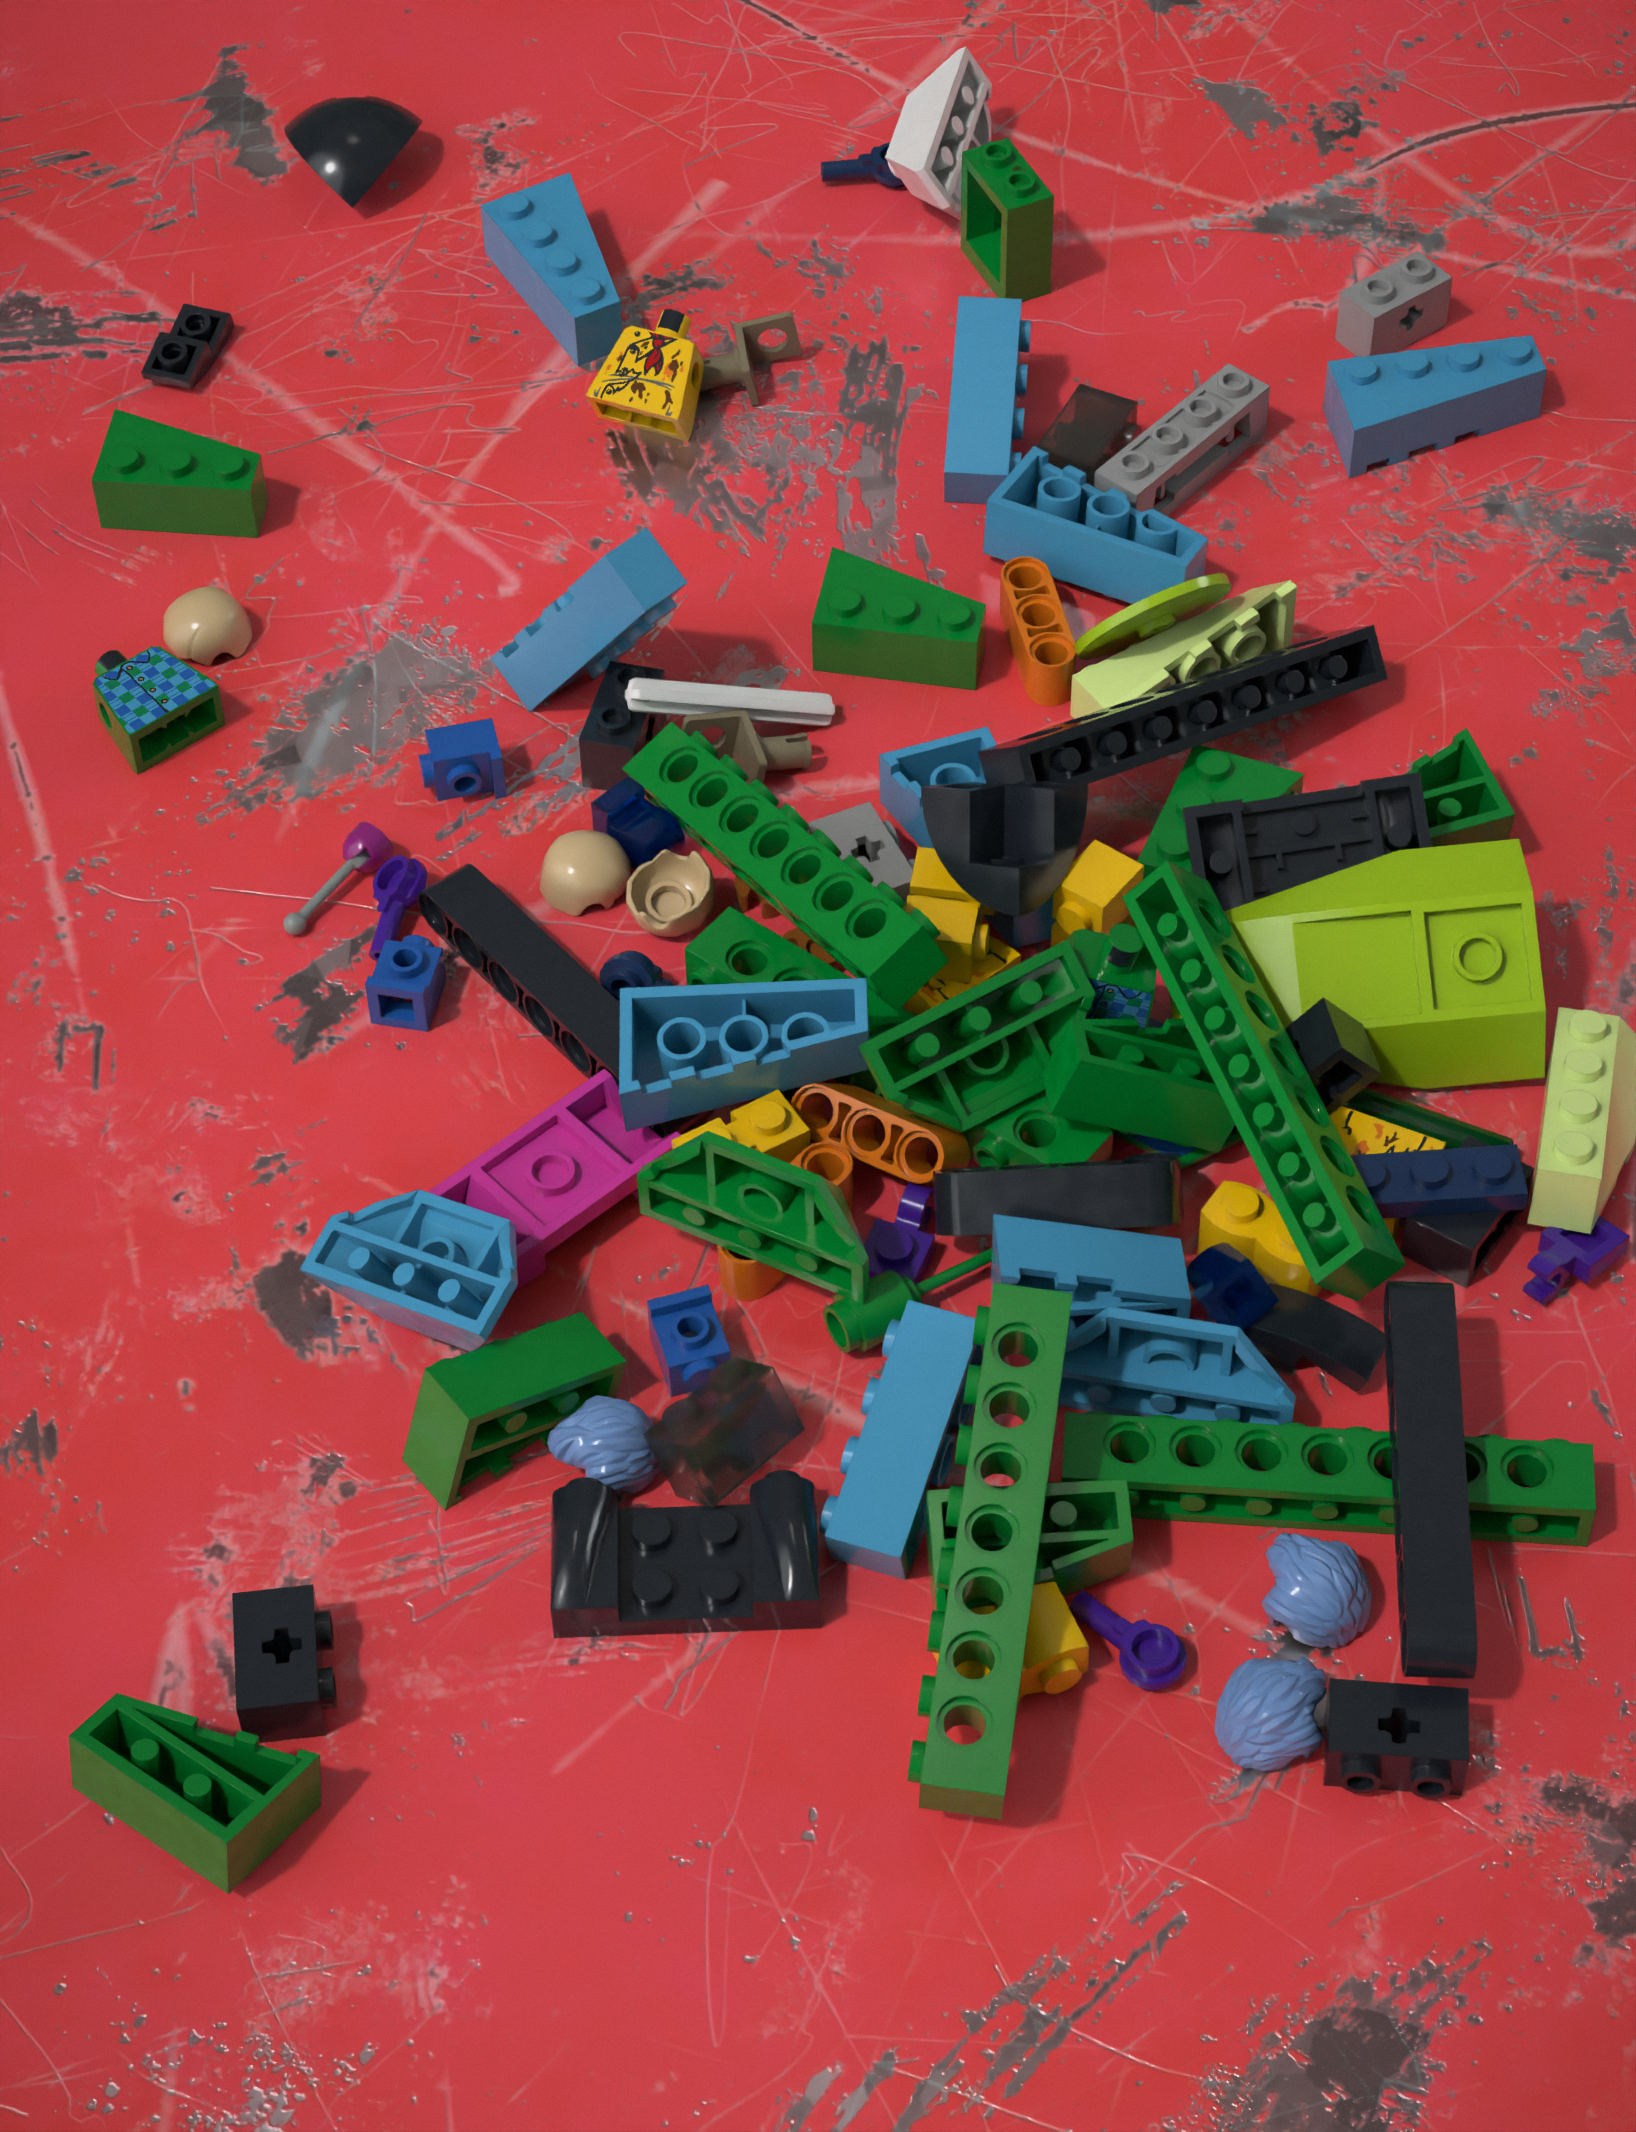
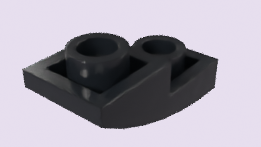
[141,304,235,389]
[1241,1283,1385,1392]

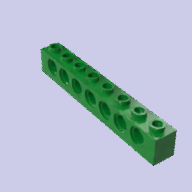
[622,722,949,1012]
[1122,860,1407,1301]
[684,906,1114,1167]
[907,1283,1073,1820]
[1061,1411,1596,1547]

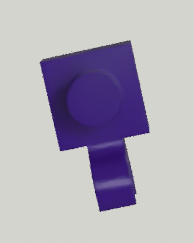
[864,1182,935,1285]
[1522,1216,1630,1304]

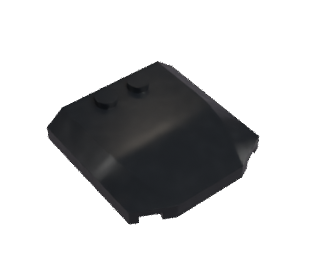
[1182,772,1432,912]

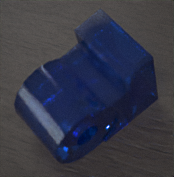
[591,776,686,870]
[1186,1243,1280,1331]

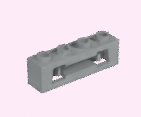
[1094,363,1270,516]

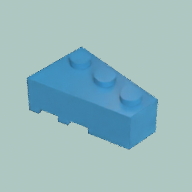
[991,1214,1191,1334]

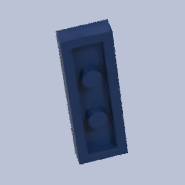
[1350,1144,1528,1219]

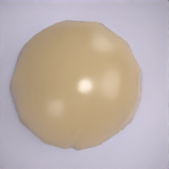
[163,586,253,666]
[540,830,631,916]
[626,849,715,937]

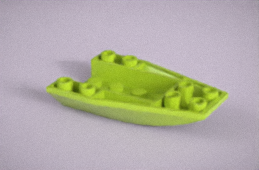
[1169,839,1546,1090]

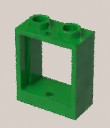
[961,138,1054,302]

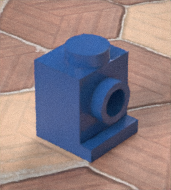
[418,718,507,801]
[365,935,447,1032]
[647,1285,732,1397]

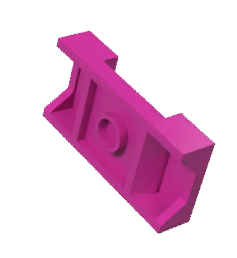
[428,1069,681,1294]

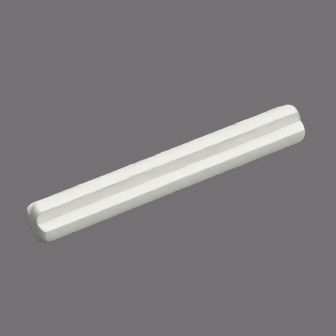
[625,677,835,727]

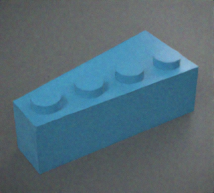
[1323,335,1547,479]
[983,446,1208,604]
[819,1300,984,1580]

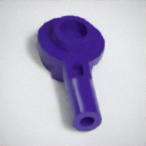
[369,855,428,961]
[1069,1591,1187,1690]

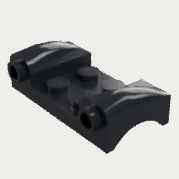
[550,1470,821,1638]

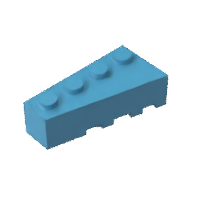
[480,172,622,366]
[944,296,1031,504]
[490,527,688,712]
[879,726,1056,949]
[619,978,870,1132]

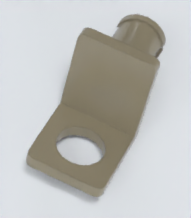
[700,311,802,406]
[682,710,812,784]

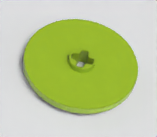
[1074,573,1231,660]

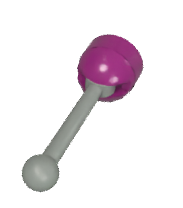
[283,822,394,935]

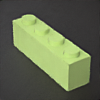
[1070,580,1297,719]
[1527,1007,1636,1234]

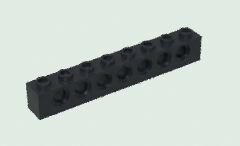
[978,625,1388,784]

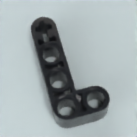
[933,1153,1184,1236]

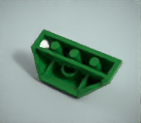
[858,939,1096,1134]
[637,1131,869,1304]

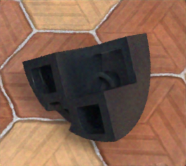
[284,96,423,208]
[921,781,1088,917]

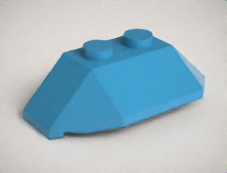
[300,1189,518,1352]
[1058,1306,1296,1425]

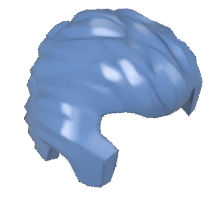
[547,1395,663,1494]
[1261,1532,1372,1648]
[1215,1657,1328,1772]

